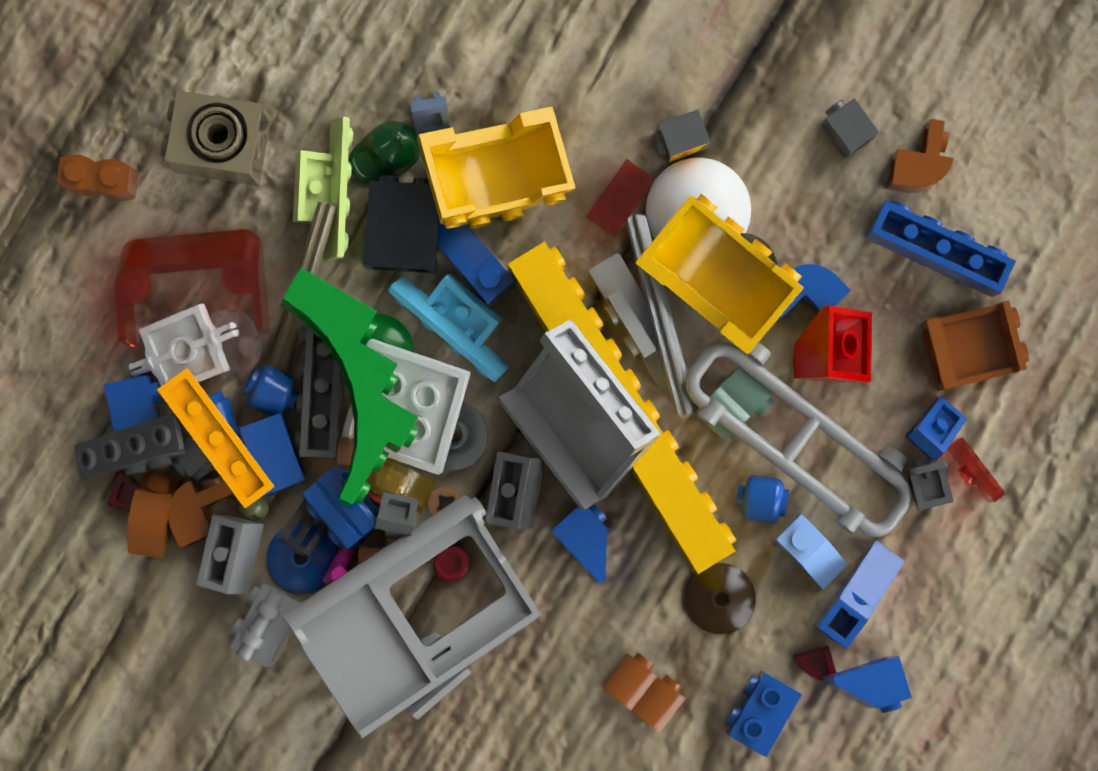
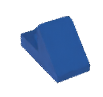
[905,396,967,461]

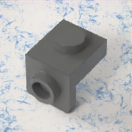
[906,457,954,511]

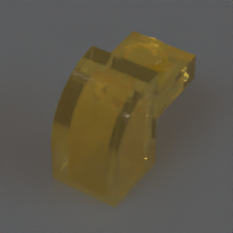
[366,459,436,514]

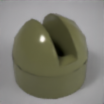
[237,495,269,521]

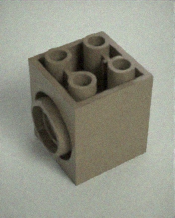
[161,90,271,187]

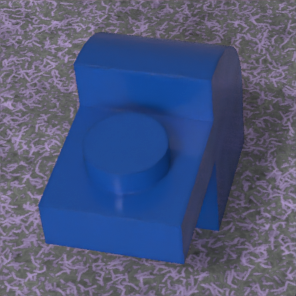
[776,264,851,322]

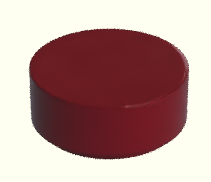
[433,545,469,581]

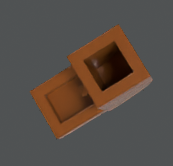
[887,119,954,193]
[127,472,181,559]
[168,477,234,548]

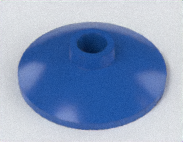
[267,522,338,593]

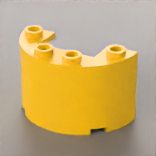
[417,107,576,229]
[635,194,804,355]

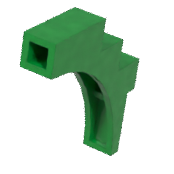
[280,268,419,509]

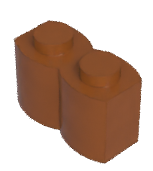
[56,155,139,201]
[601,652,686,733]

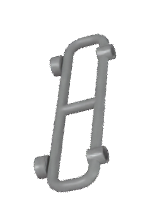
[685,342,912,537]

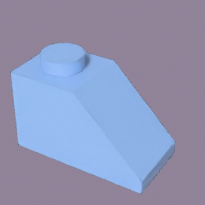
[772,514,848,590]

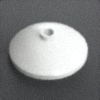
[646,158,751,239]

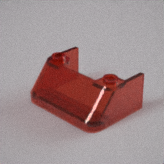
[115,229,270,347]

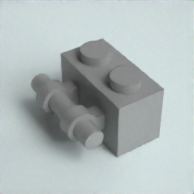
[229,583,303,668]

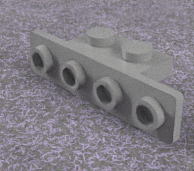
[589,254,689,390]

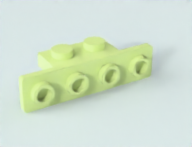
[293,117,353,261]

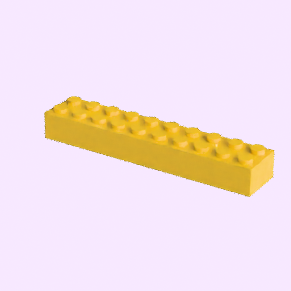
[508,241,736,574]

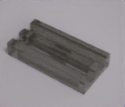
[278,481,329,560]

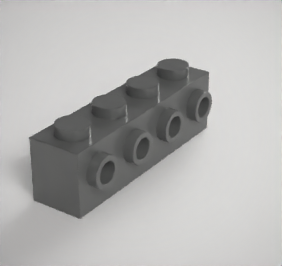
[295,322,344,460]

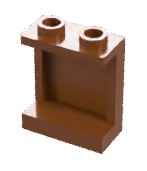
[920,300,1029,392]

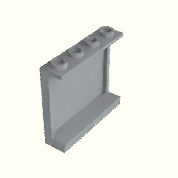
[497,320,661,511]

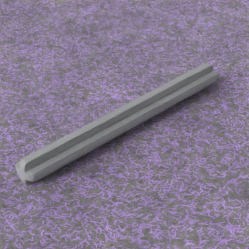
[626,214,697,417]

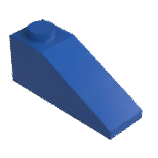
[437,220,516,307]

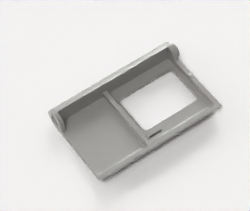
[282,495,541,738]

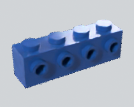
[865,201,1016,298]

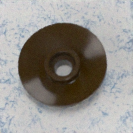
[685,563,756,634]

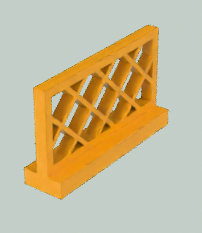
[156,368,275,509]

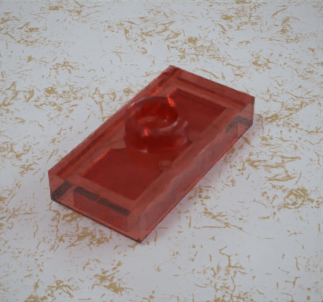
[586,159,655,237]
[947,437,1005,503]

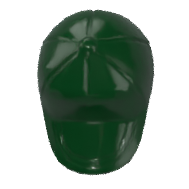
[348,121,420,184]

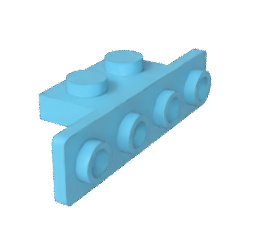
[388,273,510,382]

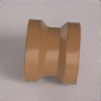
[428,486,462,516]

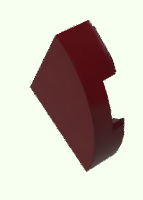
[107,471,140,512]
[793,645,837,681]

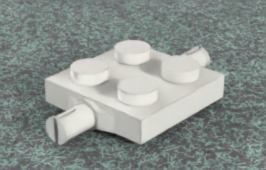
[129,303,239,386]

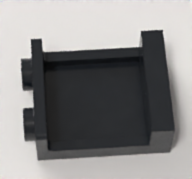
[364,176,439,274]

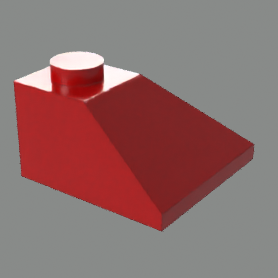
[793,305,872,383]

